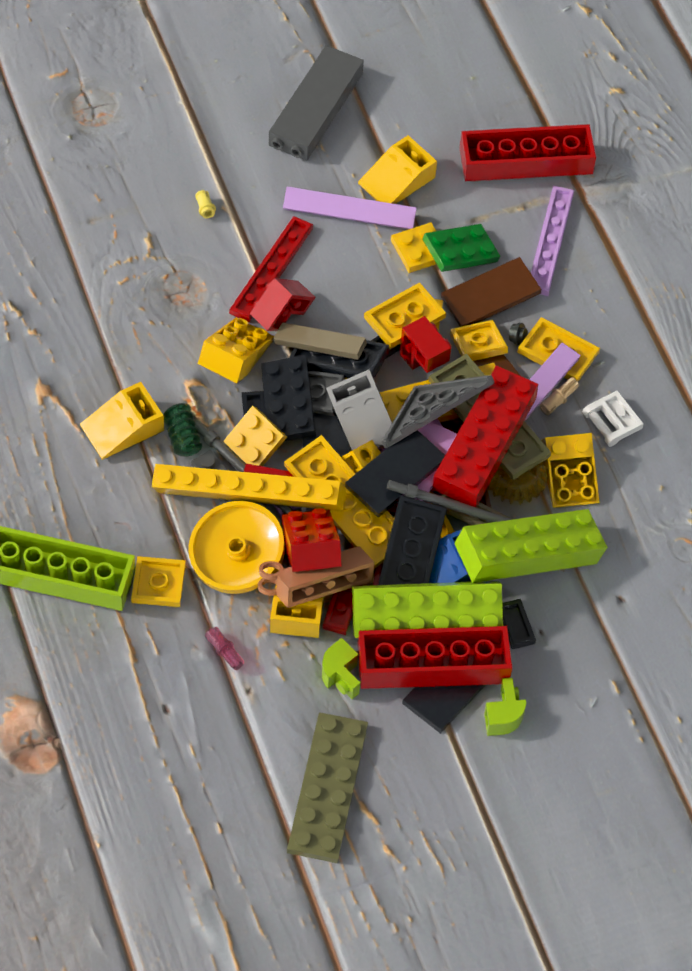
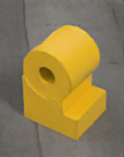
[341,439,381,473]

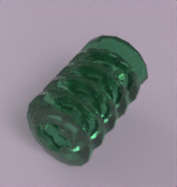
[163,403,203,457]

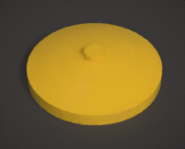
[189,501,286,594]

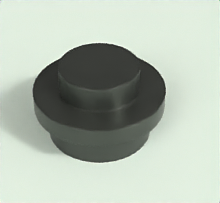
[509,322,528,345]

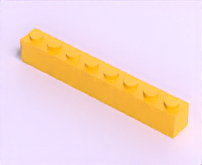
[152,464,346,511]

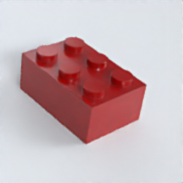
[282,508,342,572]

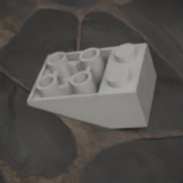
[326,370,392,450]

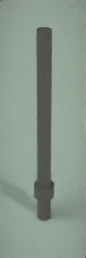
[193,421,294,514]
[387,480,513,522]

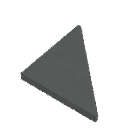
[382,375,495,448]

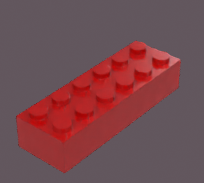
[459,124,596,181]
[432,365,539,507]
[357,626,512,689]

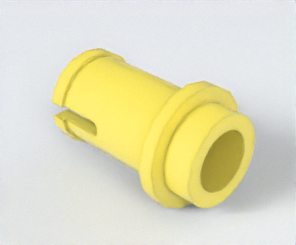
[195,190,216,218]

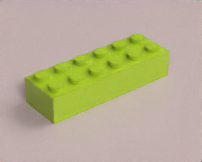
[454,509,608,583]
[0,526,136,611]
[352,581,503,638]

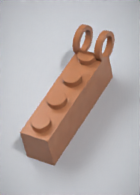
[258,546,374,608]

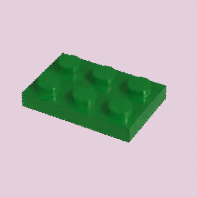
[422,224,501,272]

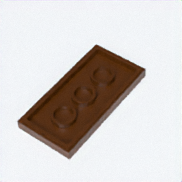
[441,257,541,327]

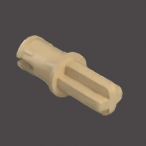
[539,377,579,415]

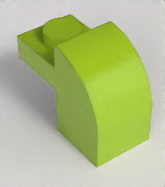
[322,638,360,699]
[484,678,526,736]

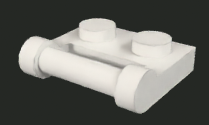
[582,391,643,447]

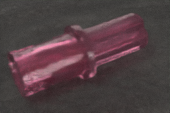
[205,627,245,670]

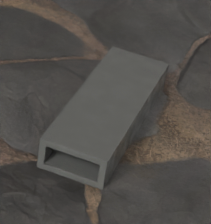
[269,45,364,161]

